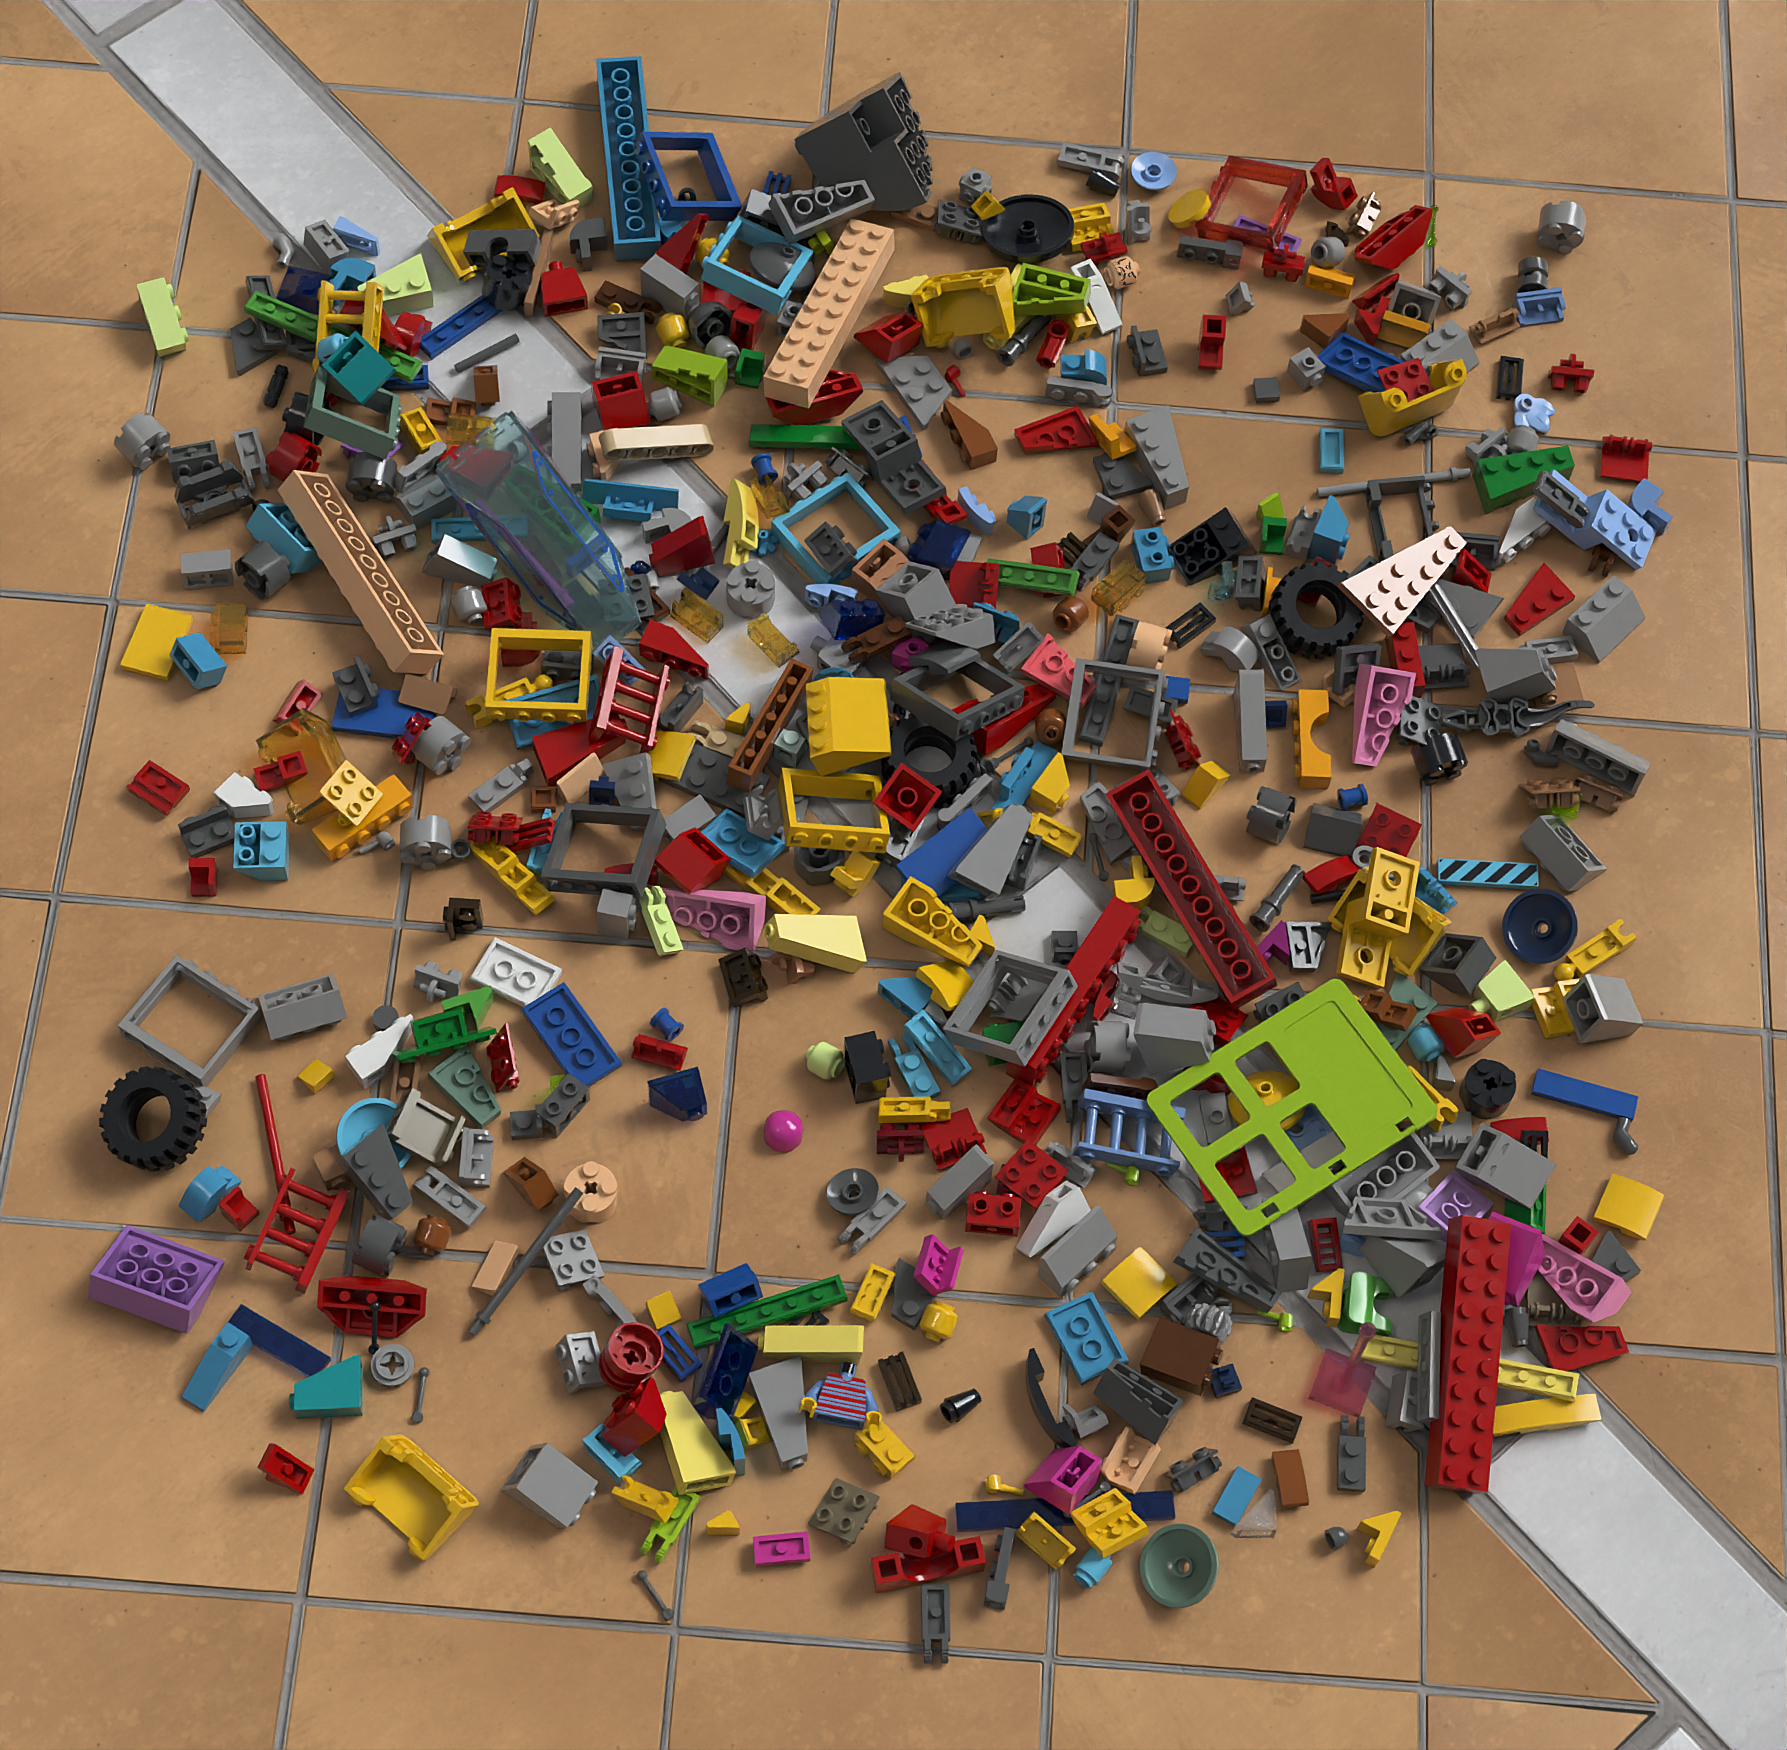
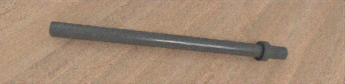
[468,1187,584,1336]

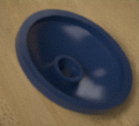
[1502,889,1578,964]

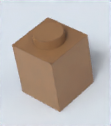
[312,1144,352,1191]

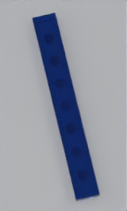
[955,1490,1176,1532]

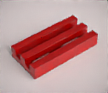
[506,817,555,852]

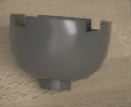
[688,301,733,349]

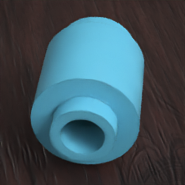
[1073,1547,1113,1589]

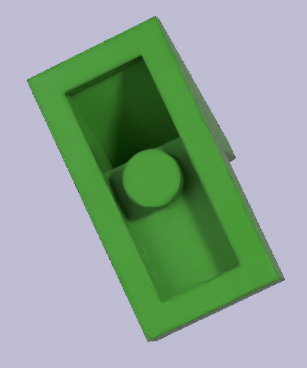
[441,985,494,1029]

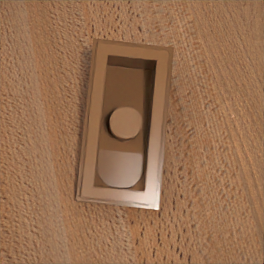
[389,1057,423,1105]

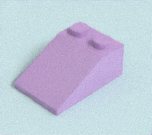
[1416,1170,1494,1243]

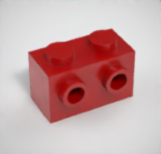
[965,1191,1021,1237]

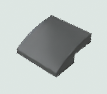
[908,641,981,675]

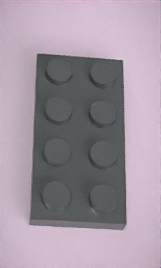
[659,743,770,819]

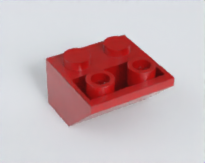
[853,311,923,363]
[591,371,651,431]
[654,827,731,894]
[1425,1007,1501,1058]
[601,1376,667,1457]

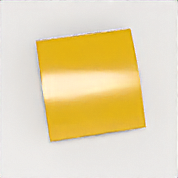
[1068,203,1115,252]
[648,731,696,782]
[915,960,974,1011]
[1530,979,1579,1039]
[1594,1173,1665,1241]
[1101,1247,1178,1320]
[1070,1488,1149,1559]

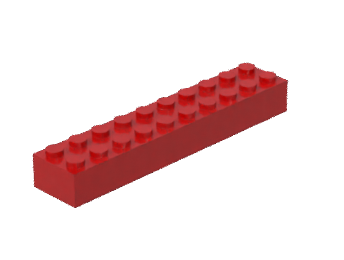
[1105,769,1278,1011]
[1424,1215,1511,1494]

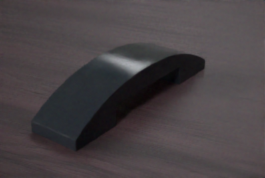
[1026,1348,1077,1448]

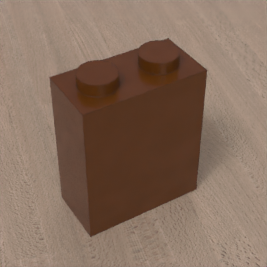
[1140,1318,1223,1396]

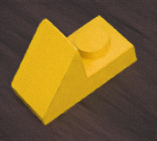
[955,914,995,969]
[1307,1268,1344,1328]
[1357,1511,1402,1568]

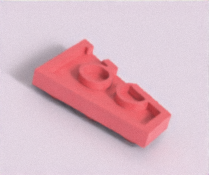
[1021,633,1096,708]

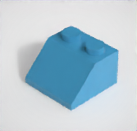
[1307,495,1350,565]

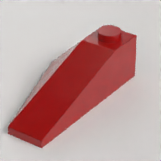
[952,684,1056,756]

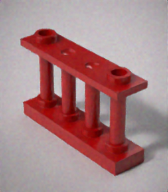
[588,646,670,754]
[243,1167,350,1294]

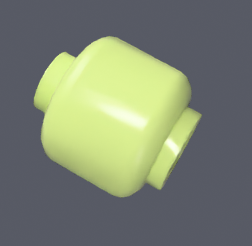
[805,1041,845,1080]

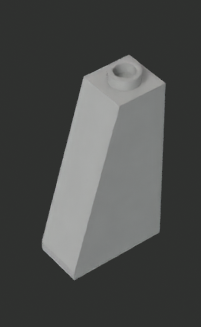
[1233,669,1267,773]
[947,804,1033,899]
[749,1356,808,1470]

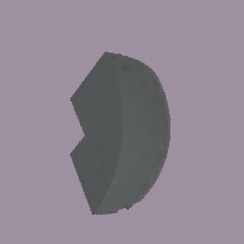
[794,72,933,211]

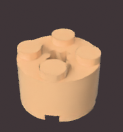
[1126,621,1173,670]
[564,1161,618,1223]

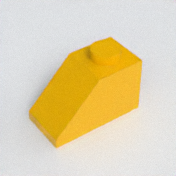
[1029,752,1070,815]

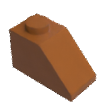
[474,365,500,407]
[503,1157,559,1210]

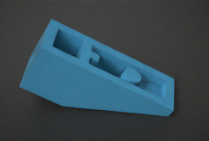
[182,1322,253,1412]

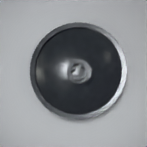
[982,194,1074,264]

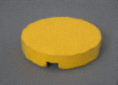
[1168,189,1211,228]

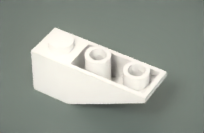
[1069,259,1123,335]
[1496,497,1551,566]
[345,1014,413,1089]
[1016,1181,1091,1258]

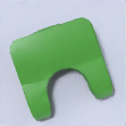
[1337,1271,1395,1336]

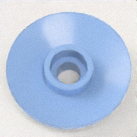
[1131,152,1177,190]

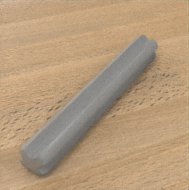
[1428,584,1480,670]

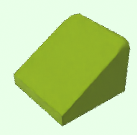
[1256,492,1284,523]

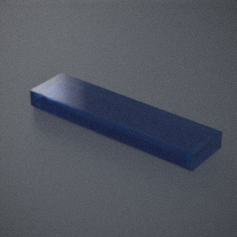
[228,1304,331,1377]

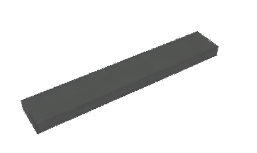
[1079,614,1139,747]

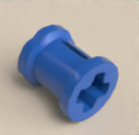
[751,453,778,485]
[1337,784,1368,810]
[650,1008,684,1042]

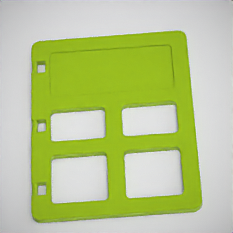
[1147,979,1438,1237]

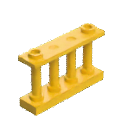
[312,281,384,375]

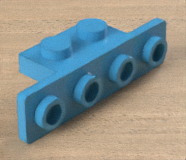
[582,479,679,522]
[990,741,1057,810]

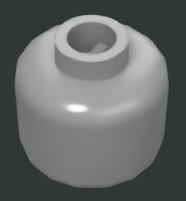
[1311,237,1345,267]
[705,335,740,369]
[646,387,683,421]
[1505,425,1539,455]
[451,586,487,624]

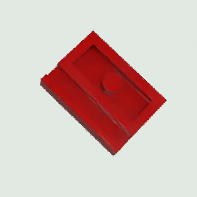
[126,760,190,816]

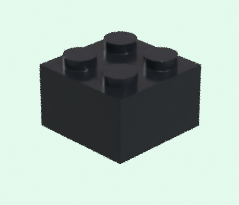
[843,1031,891,1104]

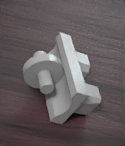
[1126,200,1151,245]
[1428,266,1472,310]
[1465,427,1508,469]
[784,460,827,501]
[372,515,417,559]
[414,961,462,1002]

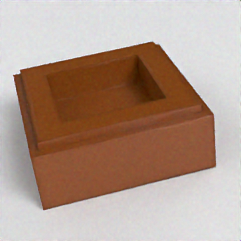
[531,786,556,813]

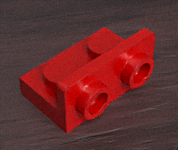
[481,577,523,631]

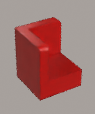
[188,858,218,897]
[218,1186,260,1232]

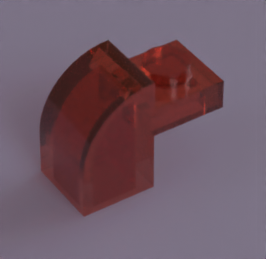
[501,612,542,667]

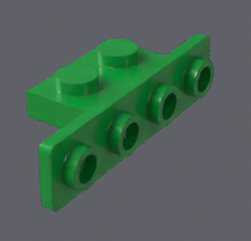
[392,1008,497,1063]

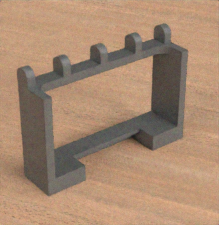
[1365,476,1440,563]

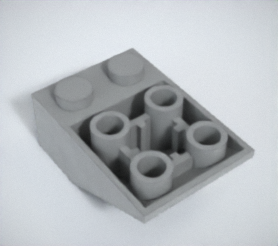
[905,604,995,649]
[1456,1123,1556,1209]

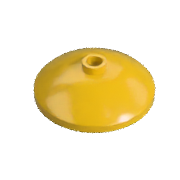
[1228,1070,1306,1130]

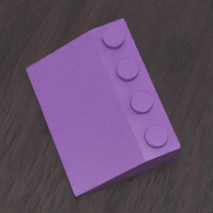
[88,1225,225,1334]

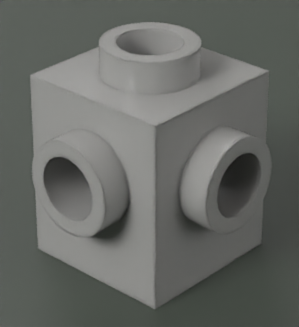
[958,167,993,205]

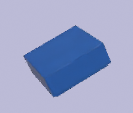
[1164,676,1190,704]

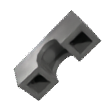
[463,229,542,267]

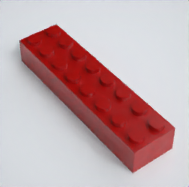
[1006,896,1141,1087]

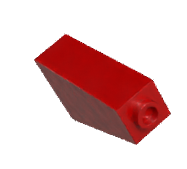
[532,712,628,787]

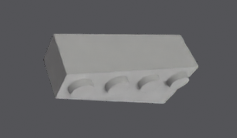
[1124,405,1189,510]

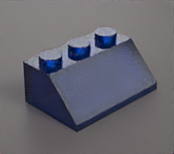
[693,1323,758,1421]

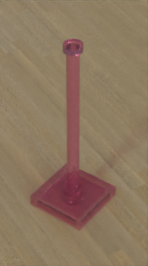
[1308,1322,1377,1418]

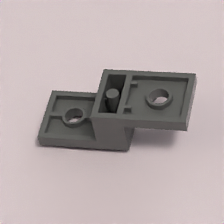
[841,400,947,515]

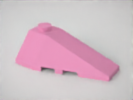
[1352,663,1416,767]
[662,888,766,952]
[1538,1233,1632,1323]

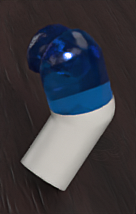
[630,560,659,592]

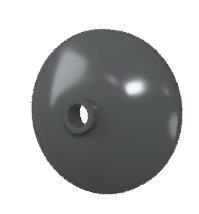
[748,242,816,291]

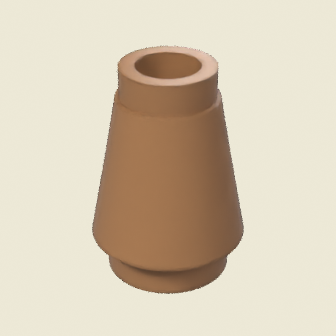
[1138,489,1166,526]

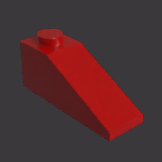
[654,213,710,274]

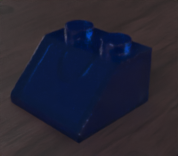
[906,520,972,574]
[817,600,885,640]

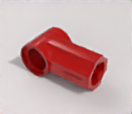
[1036,319,1069,369]

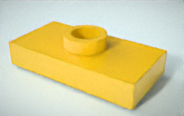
[850,1263,896,1323]

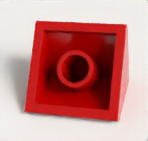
[872,762,943,833]

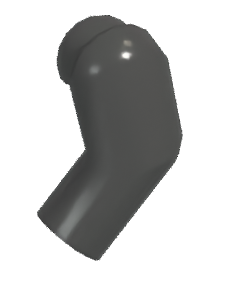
[1402,423,1438,446]
[1524,739,1558,767]
[1613,1117,1638,1155]

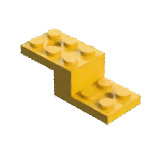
[1336,847,1420,989]

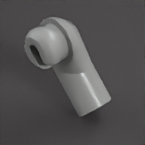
[273,235,294,269]

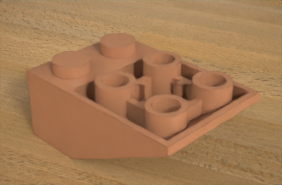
[851,539,909,617]

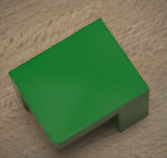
[735,348,765,389]
[1259,516,1287,555]

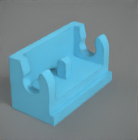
[582,1423,643,1486]

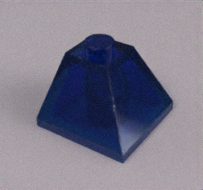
[276,266,332,315]
[647,1066,707,1122]

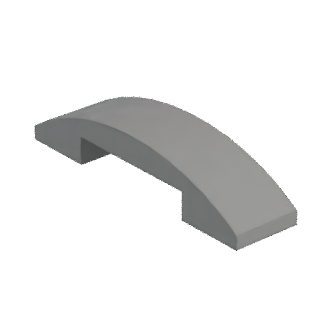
[1116,962,1218,1004]

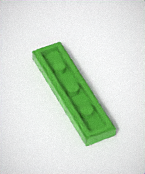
[987,558,1080,596]

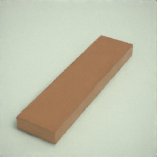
[524,227,553,317]

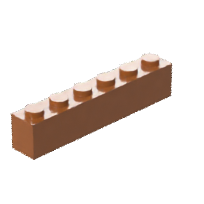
[726,658,814,793]

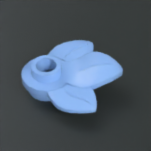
[1513,393,1555,434]

